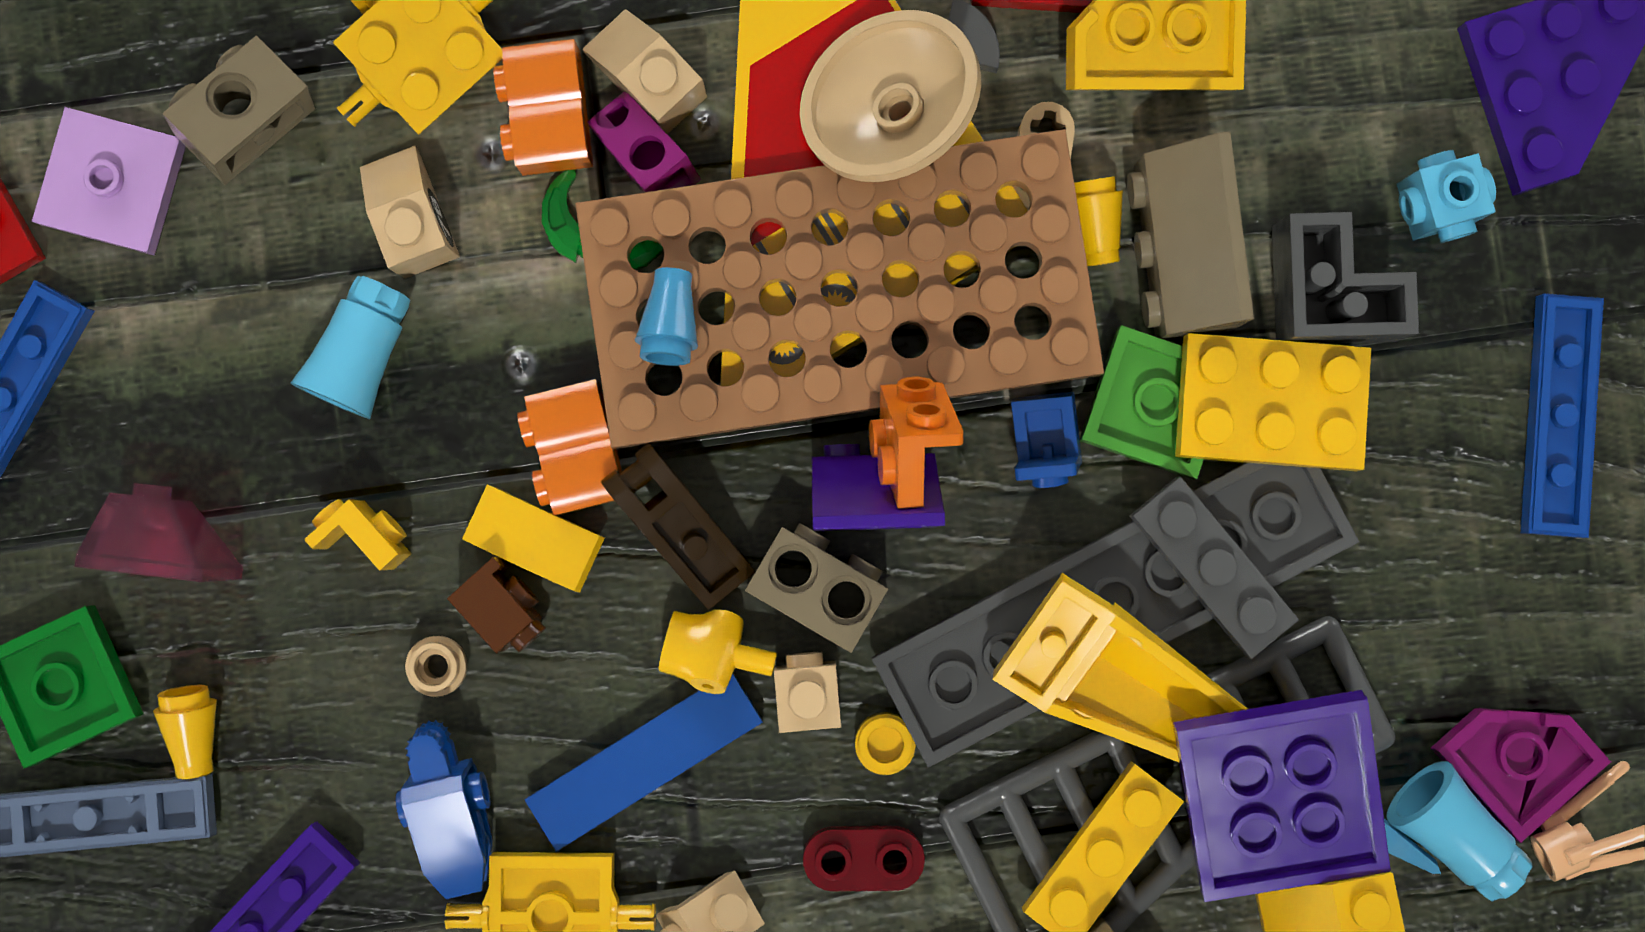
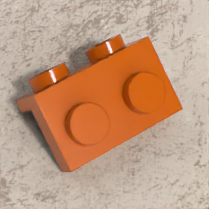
[869,377,964,509]

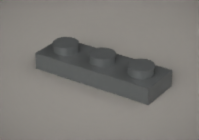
[1129,476,1299,659]

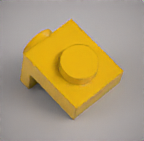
[304,499,412,571]

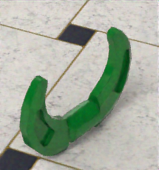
[542,170,664,270]

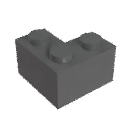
[1272,212,1419,344]

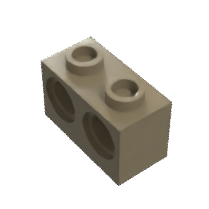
[745,523,888,653]

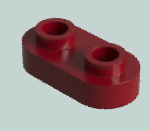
[803,826,925,891]

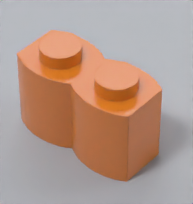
[493,39,593,176]
[517,379,622,515]

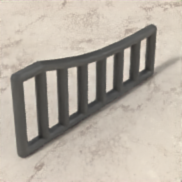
[939,616,1395,932]

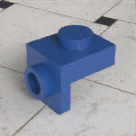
[1011,392,1082,488]

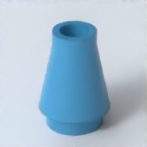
[635,267,698,366]

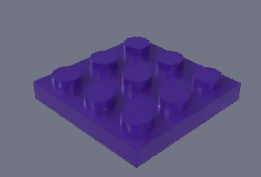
[1173,690,1391,902]

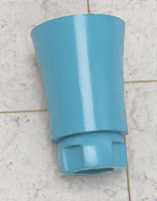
[291,276,411,419]
[1387,761,1533,902]

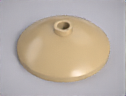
[800,10,981,182]

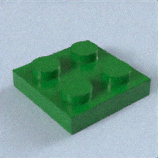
[0,605,144,769]

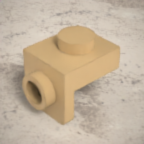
[656,871,765,932]

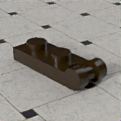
[601,443,755,610]

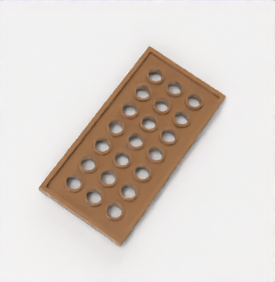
[575,129,1104,449]

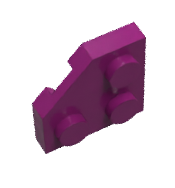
[1431,708,1611,843]

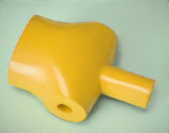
[659,609,777,694]

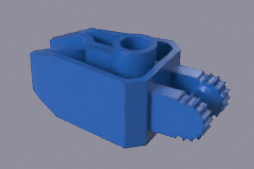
[396,720,493,899]

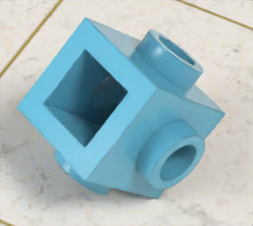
[1396,150,1496,243]

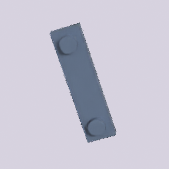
[0,774,217,857]

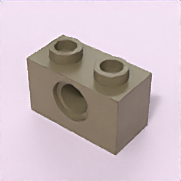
[162,35,315,185]

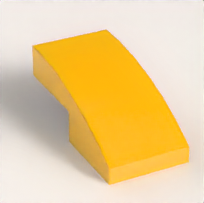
[462,484,605,593]

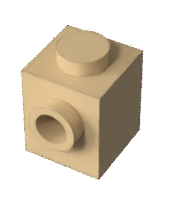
[774,652,841,733]

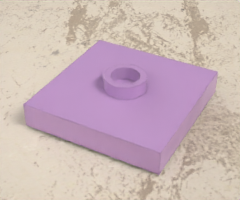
[32,107,186,256]

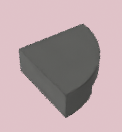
[948,0,1000,74]

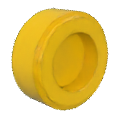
[855,712,916,775]

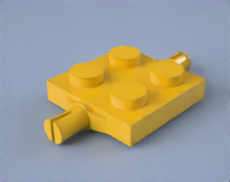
[333,0,502,135]
[445,852,656,932]

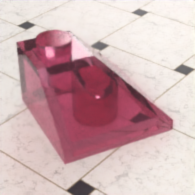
[74,483,243,582]

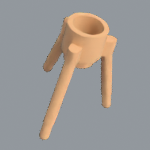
[1530,761,1645,882]

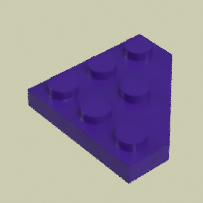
[1457,0,1645,196]

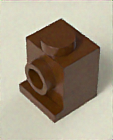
[447,557,546,654]

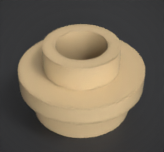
[405,636,468,697]

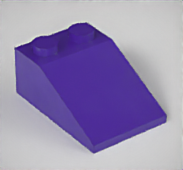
[812,444,945,531]

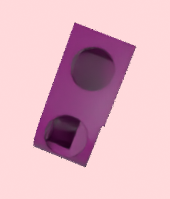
[587,91,701,193]

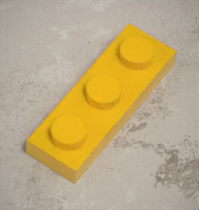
[1022,761,1184,932]

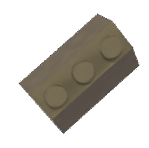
[1127,131,1254,341]

